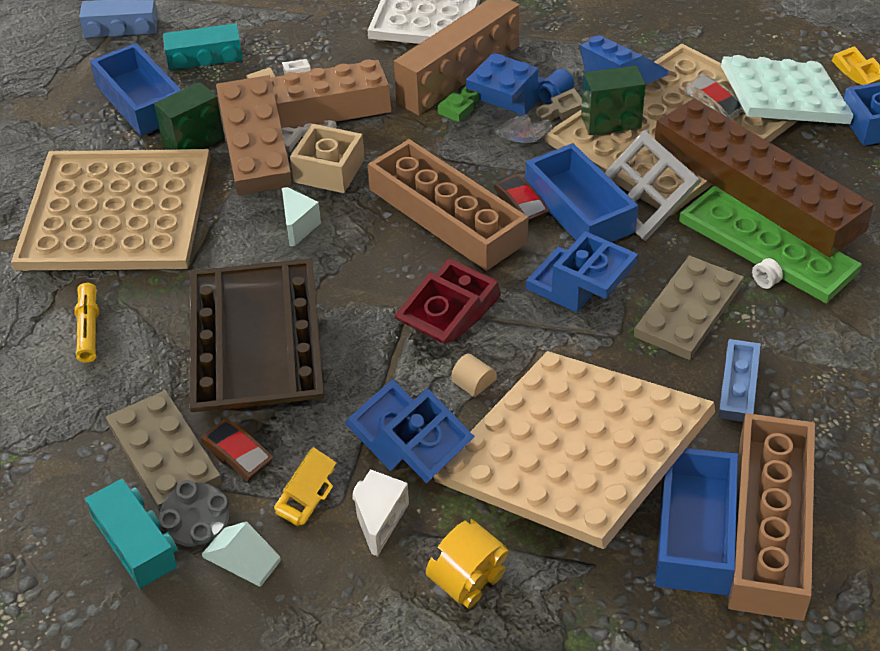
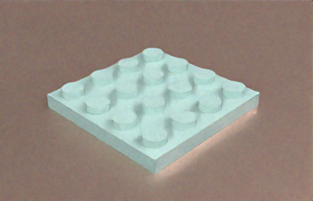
[721,55,854,124]

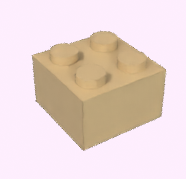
[290,124,365,193]

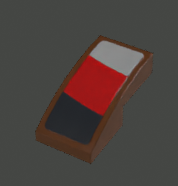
[493,175,550,224]
[200,419,273,482]

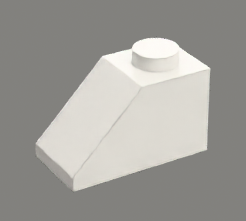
[353,470,409,556]

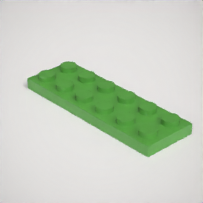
[679,185,862,304]

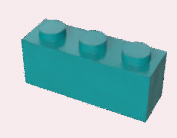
[163,23,243,71]
[84,478,178,589]

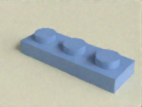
[718,339,761,422]

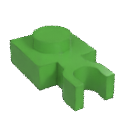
[438,86,480,122]

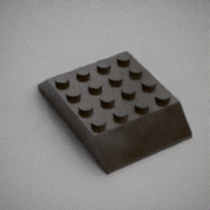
[190,258,325,413]

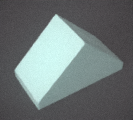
[282,187,321,246]
[202,522,281,587]

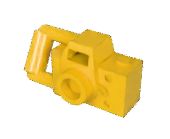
[274,448,336,526]

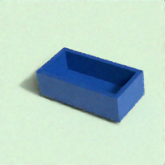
[90,43,181,136]
[525,143,638,242]
[655,448,738,596]

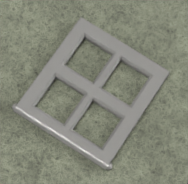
[605,129,701,241]

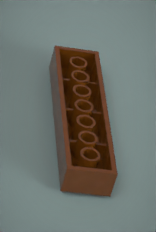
[655,98,874,258]

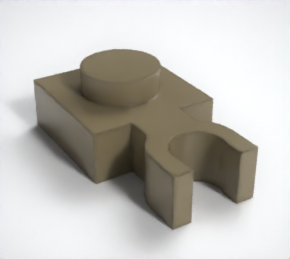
[536,88,582,125]

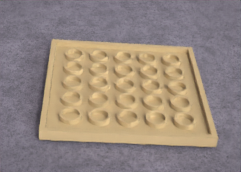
[11,149,211,271]
[434,351,715,549]

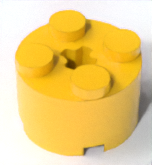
[426,519,509,609]

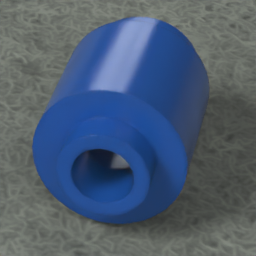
[538,69,575,104]

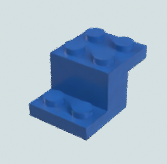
[466,53,545,116]
[526,231,638,313]
[345,379,475,483]

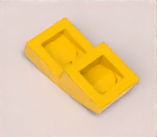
[831,46,880,85]

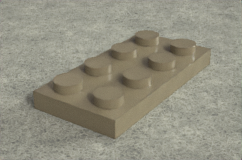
[634,255,744,360]
[106,390,222,512]

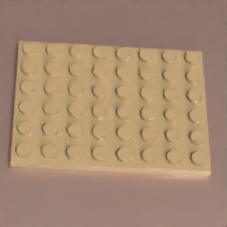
[545,44,799,216]

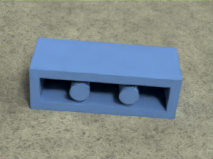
[79,0,158,38]

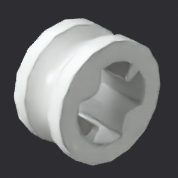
[752,258,783,289]

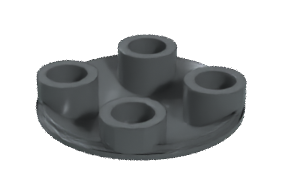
[159,480,230,547]

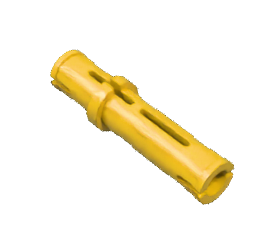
[74,283,99,363]

